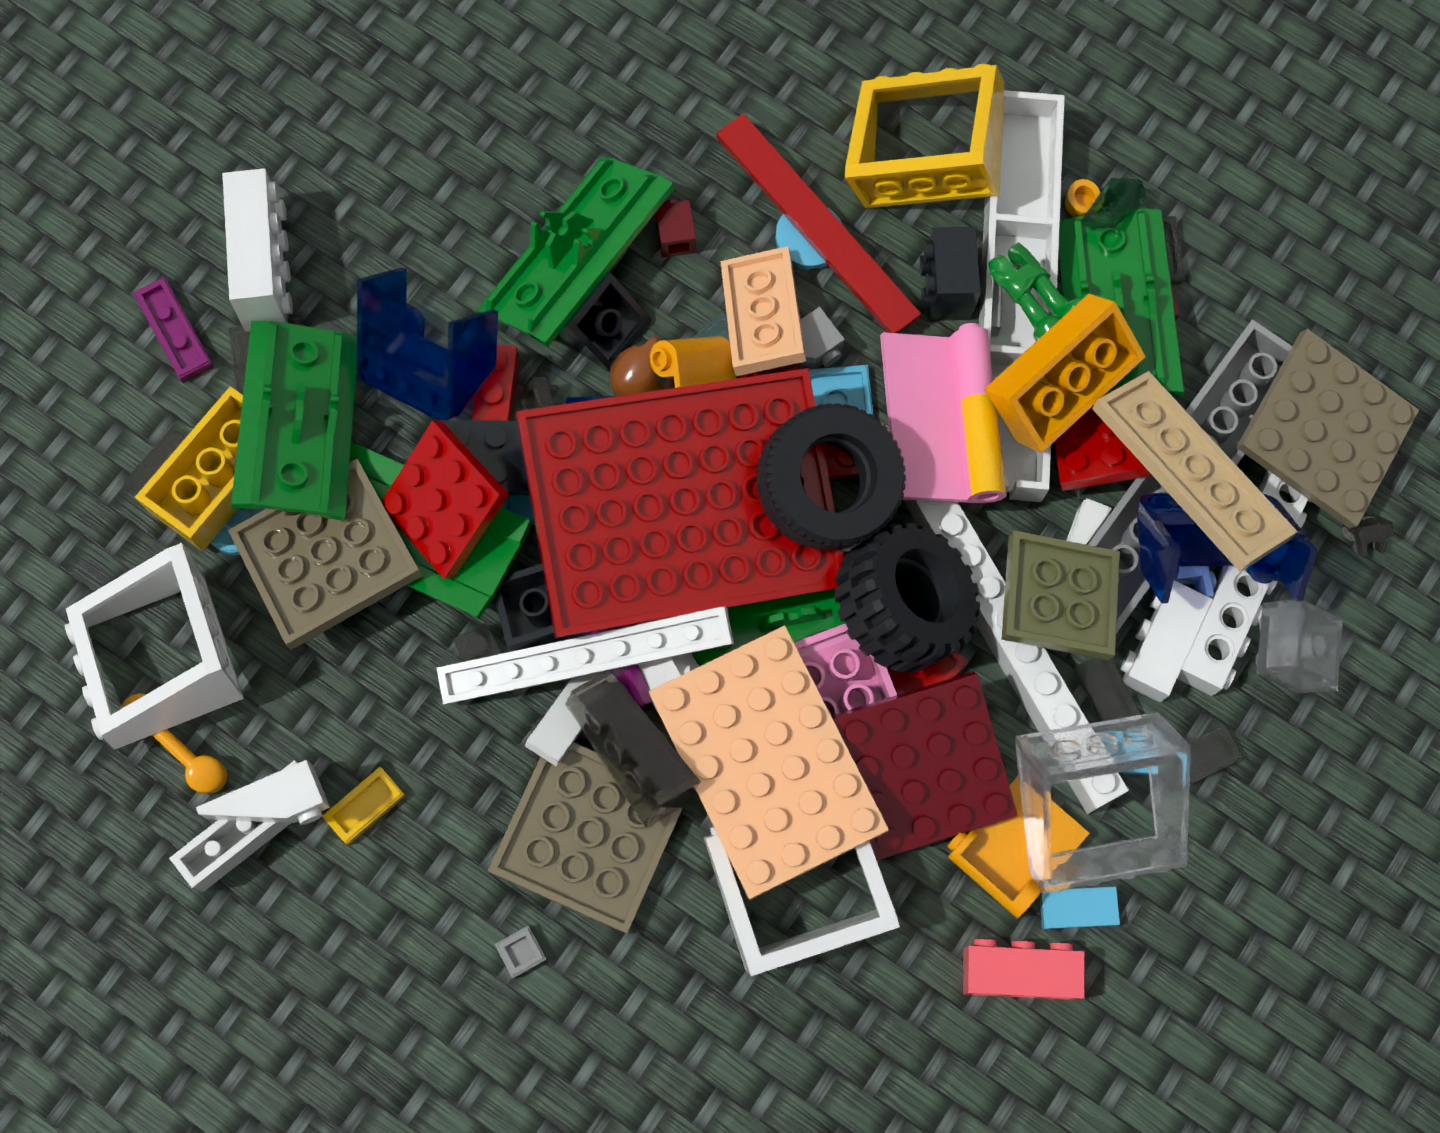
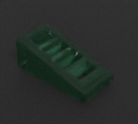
[1081,178,1147,228]

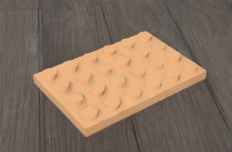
[648,626,889,900]

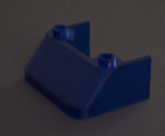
[357,267,498,421]
[1137,493,1318,603]

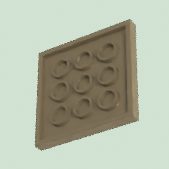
[1236,329,1419,529]
[228,459,423,650]
[488,742,688,934]

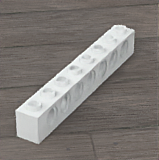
[1177,470,1312,696]

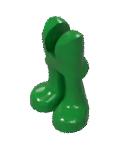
[988,242,1084,341]

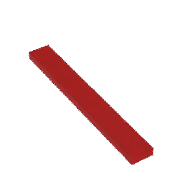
[716,114,921,334]

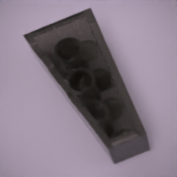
[565,670,701,828]

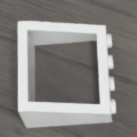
[65,543,244,750]
[704,827,900,976]

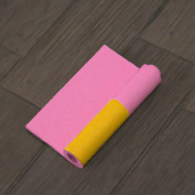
[880,323,1007,503]

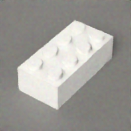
[222,168,293,332]

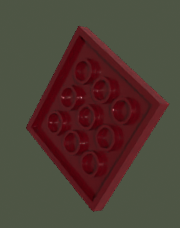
[831,671,1018,861]

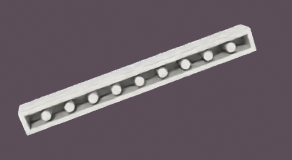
[903,500,1129,814]

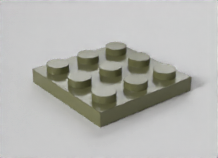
[1001,530,1120,660]

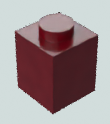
[655,199,696,258]

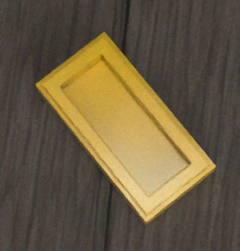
[322,767,406,846]

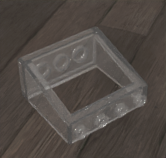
[1015,712,1191,893]

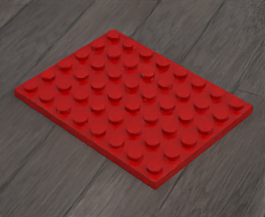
[516,368,844,638]

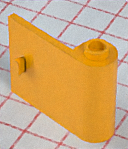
[650,336,736,388]
[947,773,1090,918]

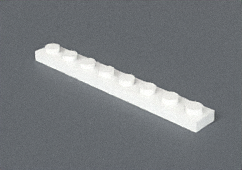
[437,606,734,704]

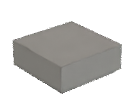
[494,926,547,979]

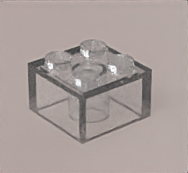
[1256,599,1343,693]

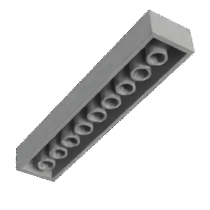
[1088,319,1292,633]

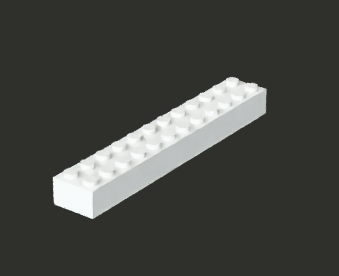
[979,90,1065,502]

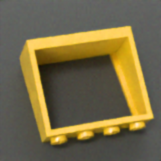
[845,64,1004,208]

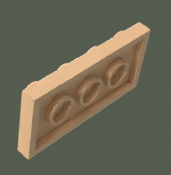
[720,246,806,376]

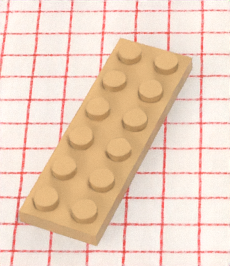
[1092,371,1298,572]

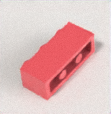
[963,939,1084,1000]

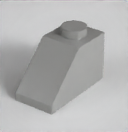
[800,307,845,369]

